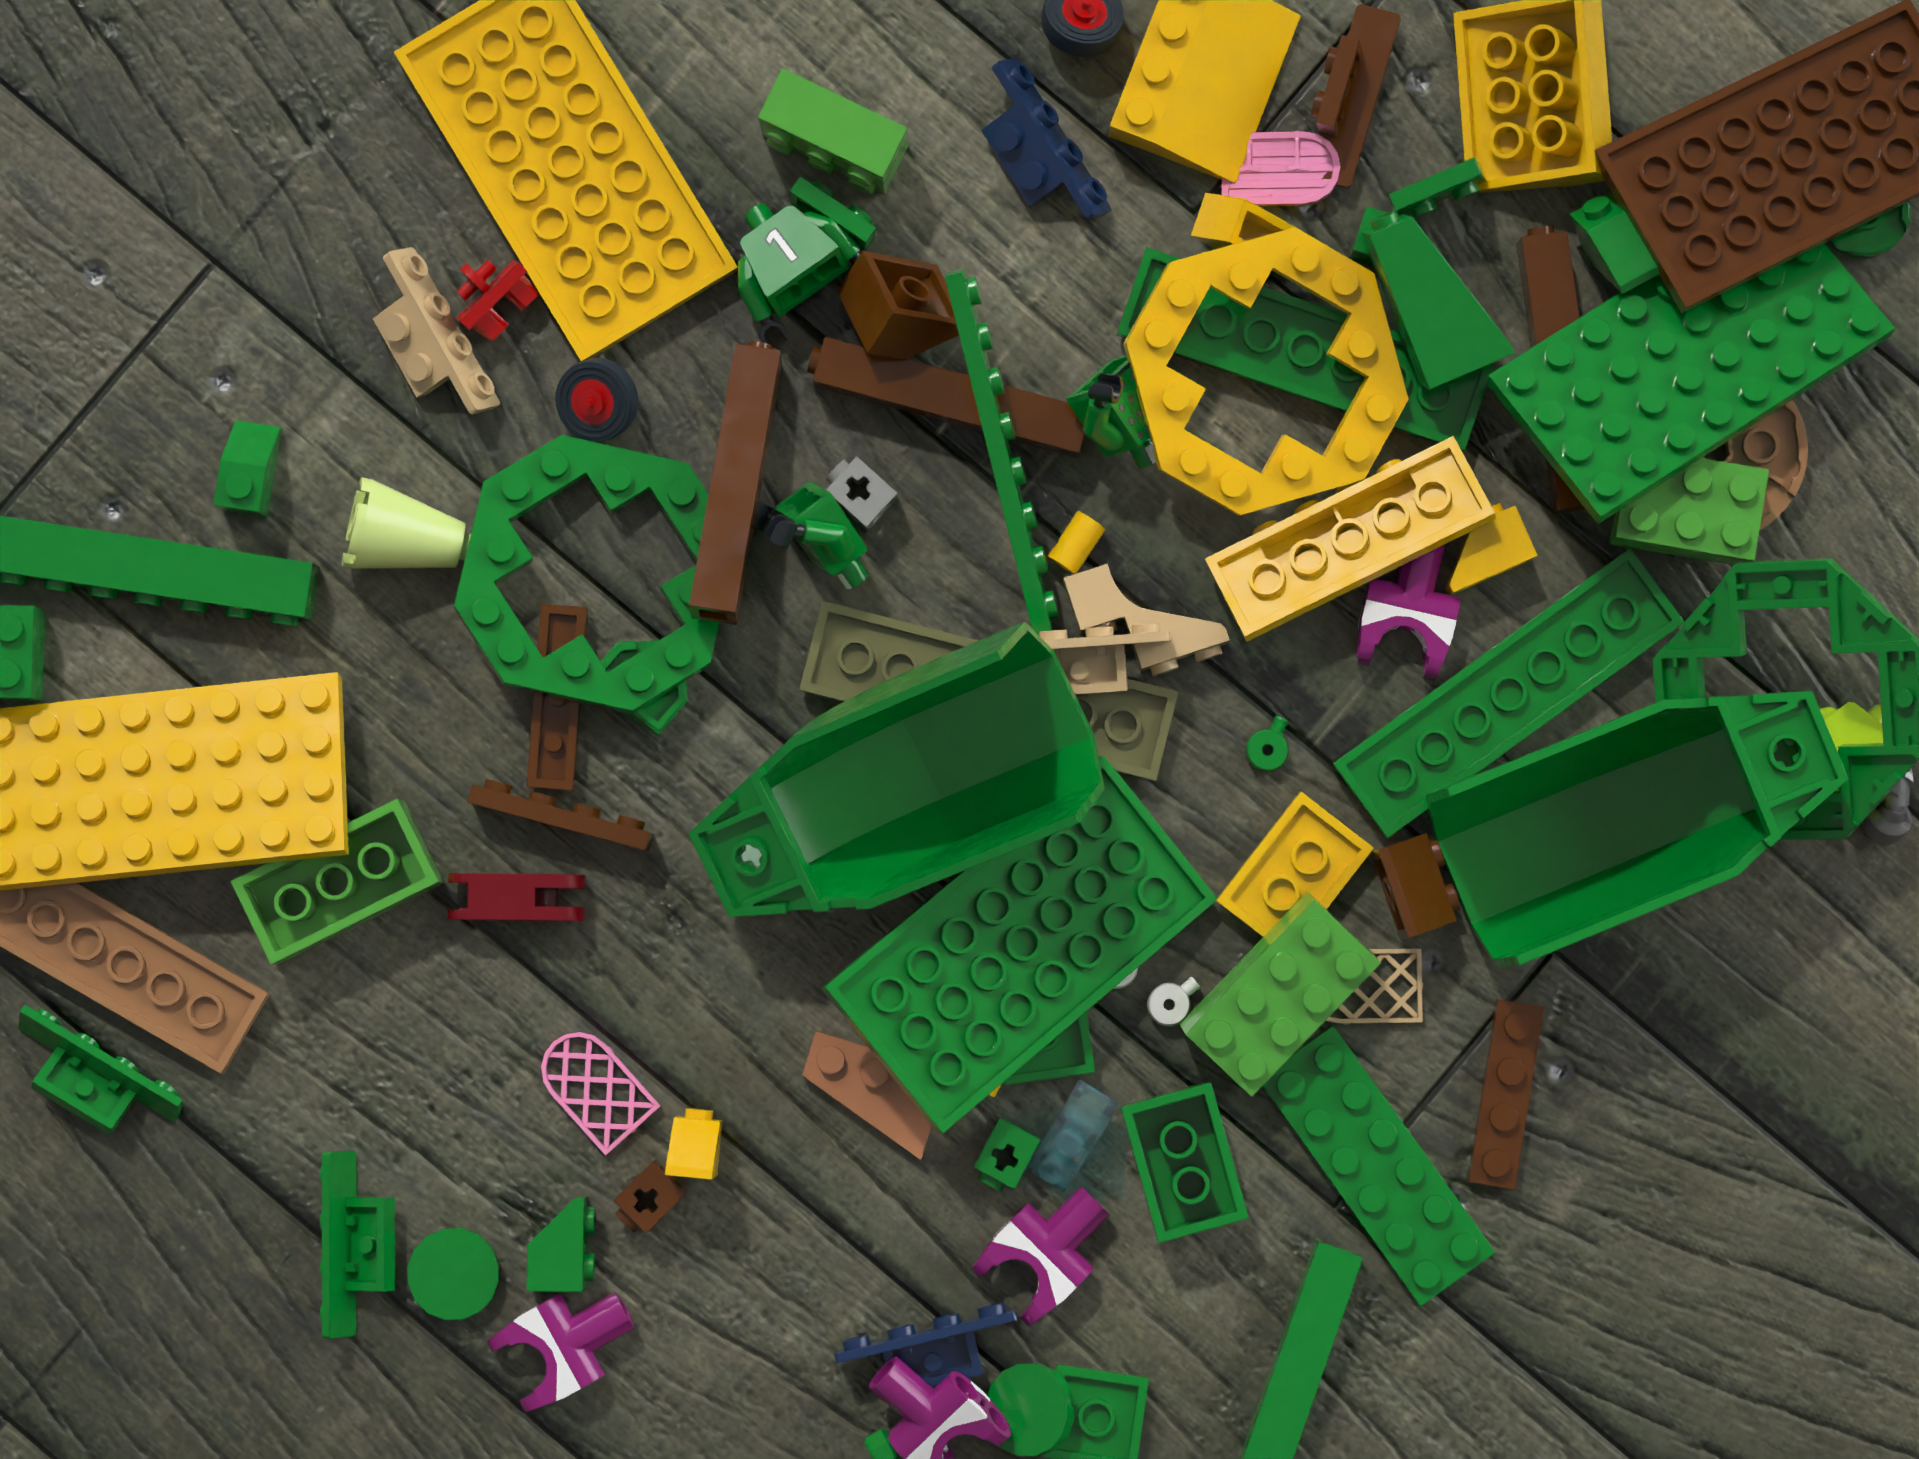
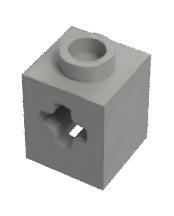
[826,456,898,532]

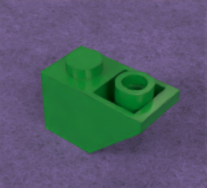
[527,1196,596,1292]

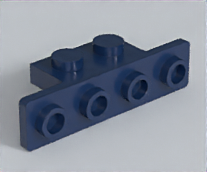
[981,58,1112,220]
[834,1302,1018,1387]

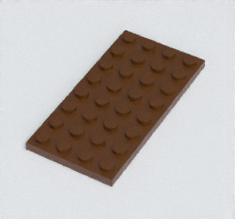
[1595,0,1919,313]

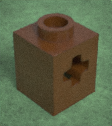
[613,1159,688,1233]

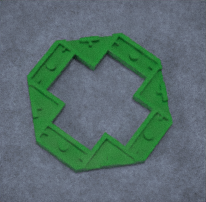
[454,435,719,714]
[1652,558,1919,840]

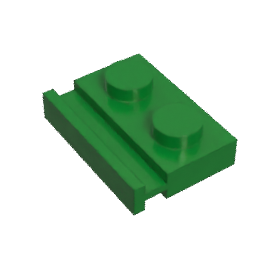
[1389,157,1487,220]

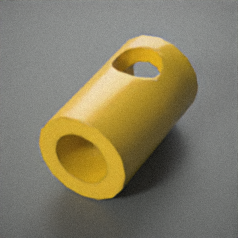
[1047,511,1106,575]

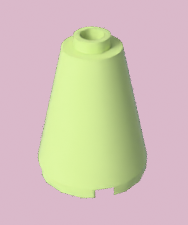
[342,477,471,569]

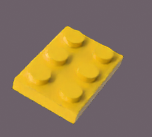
[1216,791,1374,937]

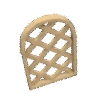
[1326,948,1423,1025]

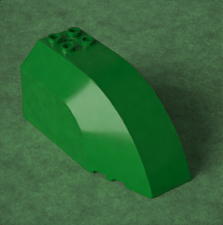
[688,621,1105,917]
[1426,691,1849,968]

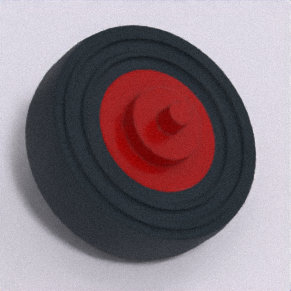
[1041,0,1124,57]
[555,358,638,442]

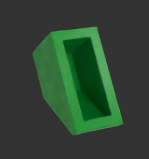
[1569,193,1659,294]
[213,420,282,518]

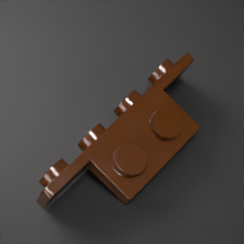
[1311,4,1401,189]

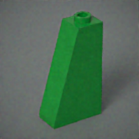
[1361,210,1515,389]

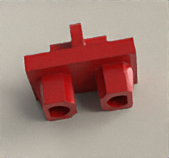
[456,259,538,341]

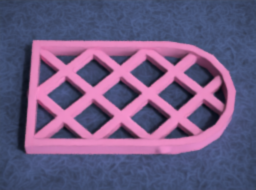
[541,1032,661,1156]

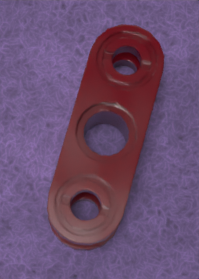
[447,873,586,921]

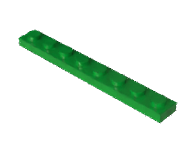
[945,268,1059,635]

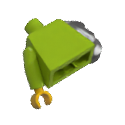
[1820,702,1914,845]

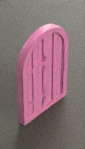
[1222,131,1341,206]

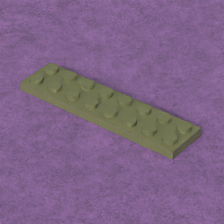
[799,601,1179,782]

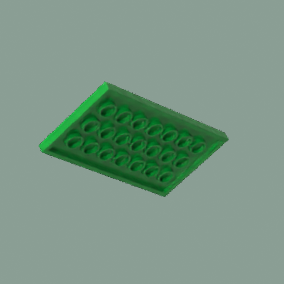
[1486,243,1895,524]
[821,755,1218,1134]

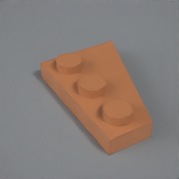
[802,1031,931,1160]

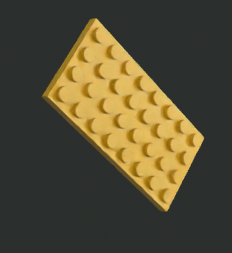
[394,0,738,361]
[0,672,349,891]

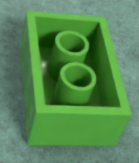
[758,68,909,195]
[1609,458,1769,565]

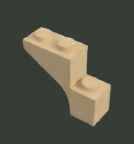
[1063,564,1230,676]

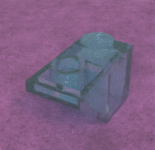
[1026,1079,1119,1192]

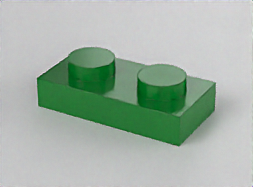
[789,176,876,252]

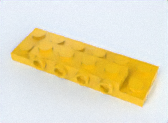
[1205,436,1496,642]

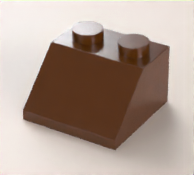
[837,251,959,360]
[1370,833,1460,939]

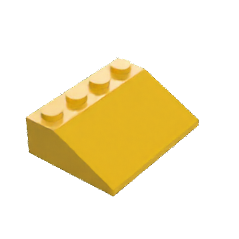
[1108,0,1301,183]
[1453,0,1612,193]

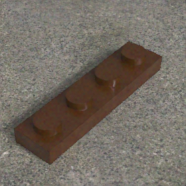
[526,604,588,791]
[467,779,654,852]
[1467,999,1544,1190]

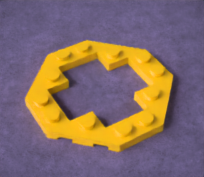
[1123,227,1409,515]

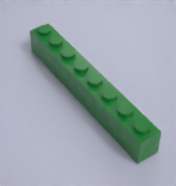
[0,516,320,627]

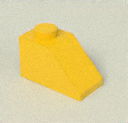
[1191,193,1302,249]
[1445,503,1538,595]
[665,1108,723,1180]

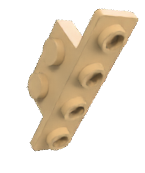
[373,247,500,415]
[1039,623,1171,695]

